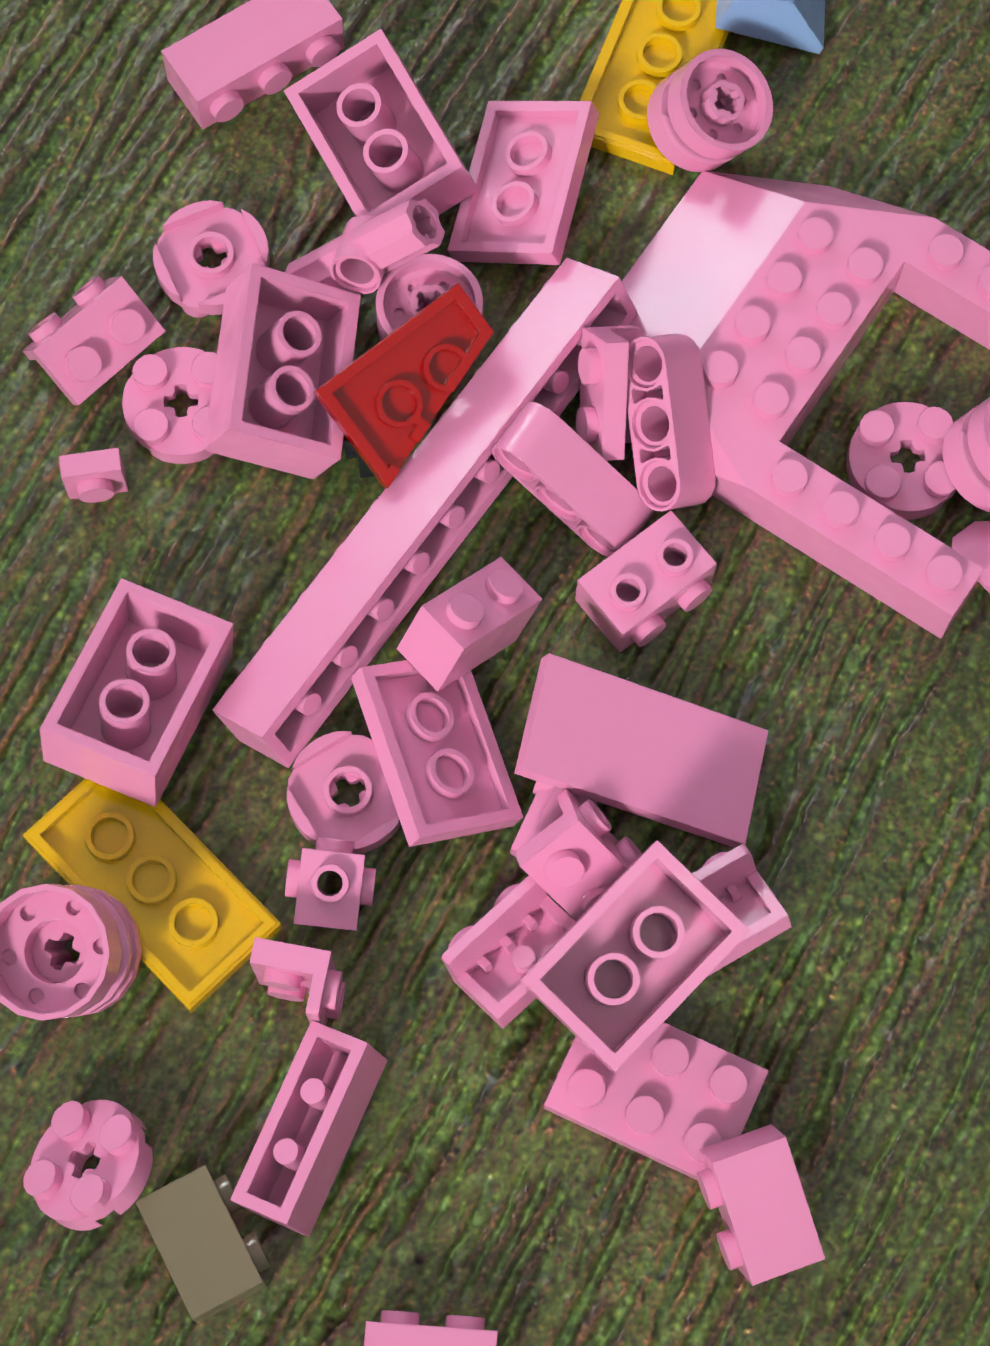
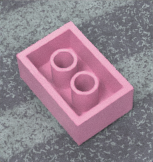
[284,29,479,217]
[203,263,361,479]
[40,578,233,807]
[519,840,750,1072]

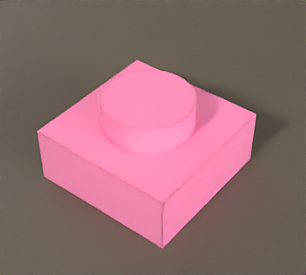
[59,448,128,503]

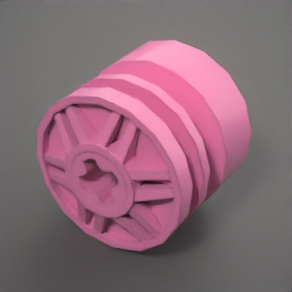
[0,884,142,1021]

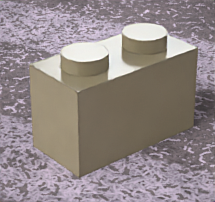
[135,1165,271,1324]

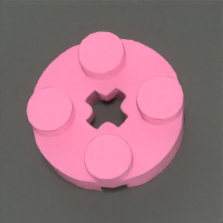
[153,200,270,318]
[122,347,217,464]
[846,402,956,520]
[287,731,401,854]
[23,1100,153,1231]

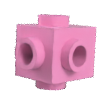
[285,837,376,931]

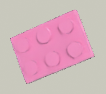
[447,101,599,265]
[351,660,524,847]
[543,1022,769,1181]

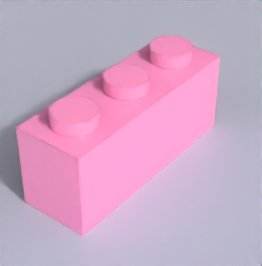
[161,0,345,130]
[230,1020,388,1237]

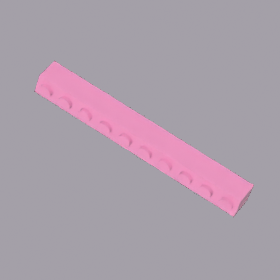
[212,258,638,768]

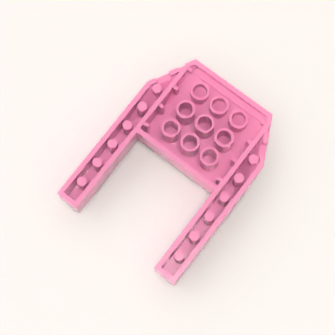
[622,171,990,639]

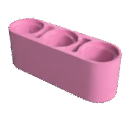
[627,333,716,511]
[492,402,654,557]

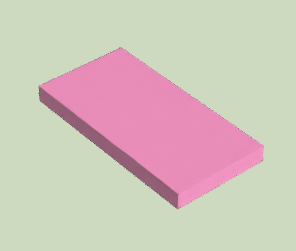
[514,653,768,848]

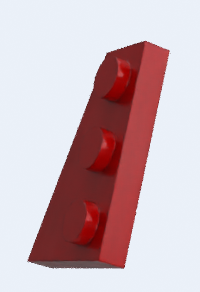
[313,283,494,489]

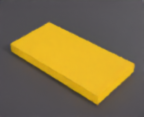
[580,0,731,175]
[23,778,283,1013]

